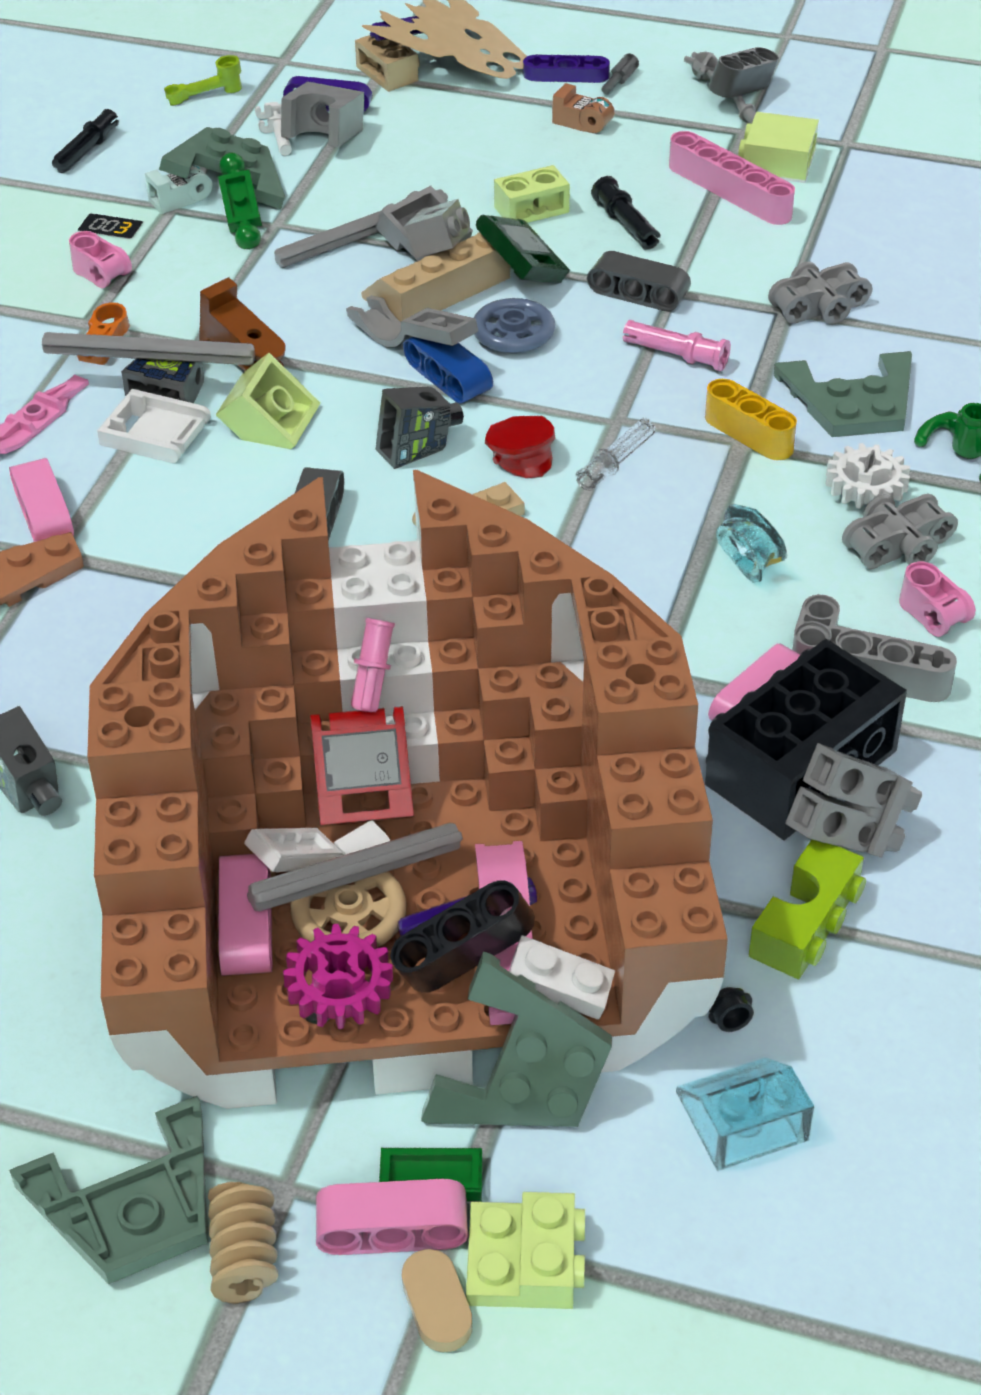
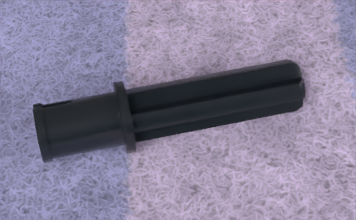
[52,109,119,173]

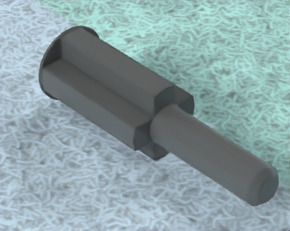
[601,53,639,94]

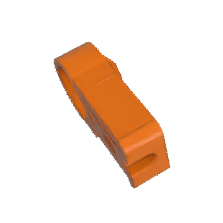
[77,302,130,365]

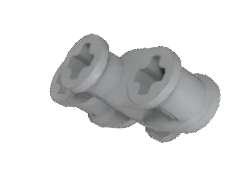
[768,261,873,324]
[842,493,958,569]

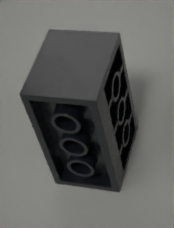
[705,639,907,841]

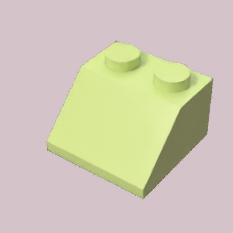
[216,353,321,449]

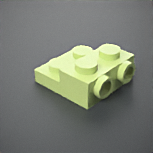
[466,1192,585,1309]

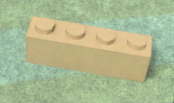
[361,232,510,321]

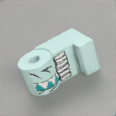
[145,164,213,214]

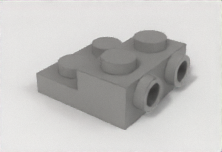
[376,186,473,261]

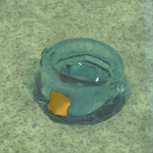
[716,503,787,583]

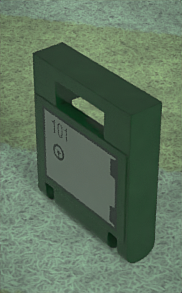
[476,215,570,283]

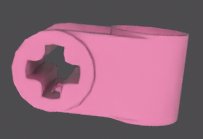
[69,231,132,288]
[899,561,976,637]

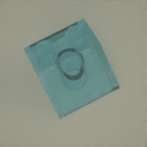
[676,1058,814,1171]

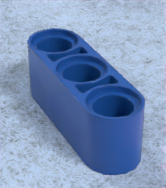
[403,337,493,404]

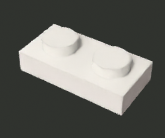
[509,935,615,1020]

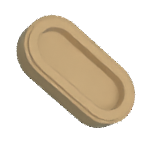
[402,1249,472,1352]

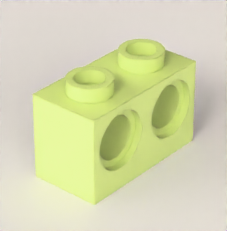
[494,165,570,223]

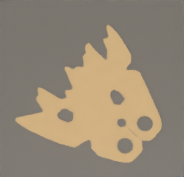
[362,0,527,79]

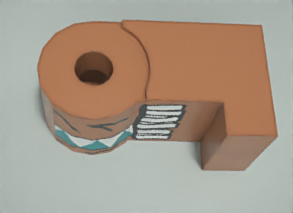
[552,83,615,133]

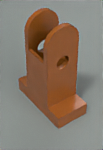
[199,277,286,371]

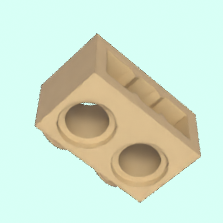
[355,35,420,92]

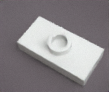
[244,828,343,872]

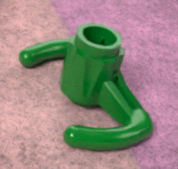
[914,403,981,482]

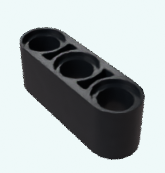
[390,880,535,993]

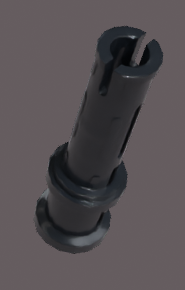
[591,176,661,249]

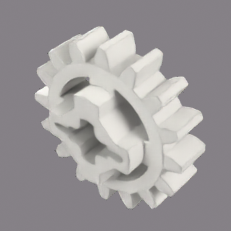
[826,443,910,509]

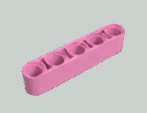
[669,131,795,225]

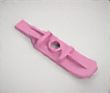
[0,375,89,454]

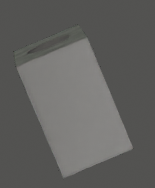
[281,82,364,147]

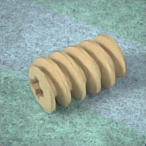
[208,1182,278,1304]

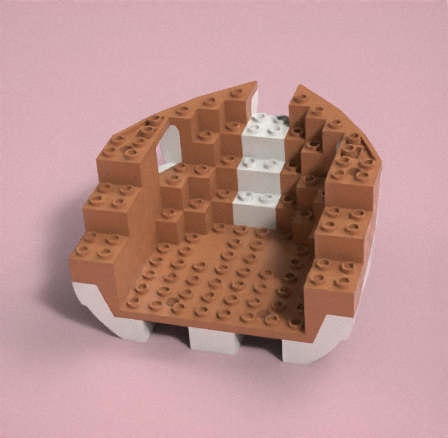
[87,470,728,1109]

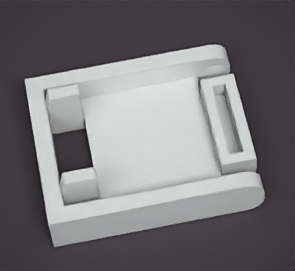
[97,389,211,463]

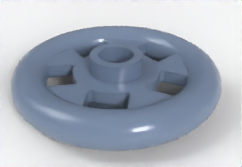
[474,298,555,353]

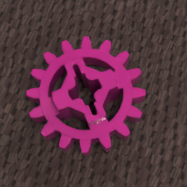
[283,924,393,1029]

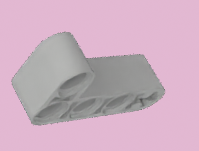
[792,594,957,702]

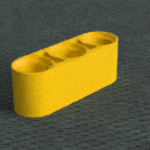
[705,378,797,460]

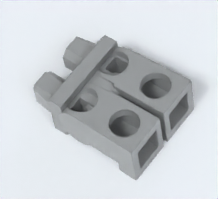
[785,743,922,858]

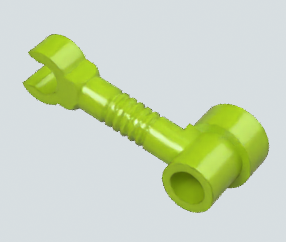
[164,55,242,106]

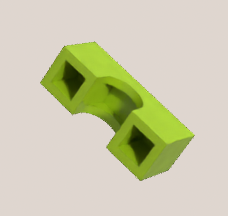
[748,839,866,980]

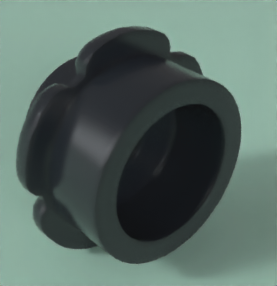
[708,987,754,1032]

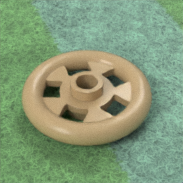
[291,871,407,948]

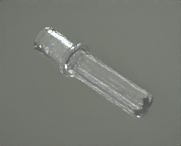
[576,418,656,491]

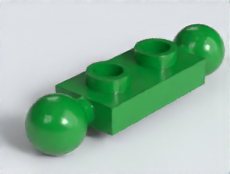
[218,152,262,249]

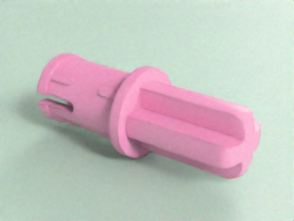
[351,618,395,712]

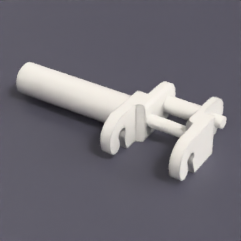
[255,102,292,156]

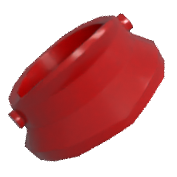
[485,416,556,478]

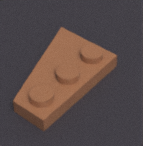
[0,532,84,607]

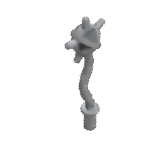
[684,52,756,124]

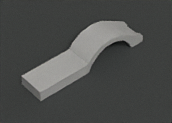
[346,295,478,347]

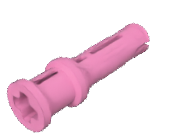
[623,320,731,371]

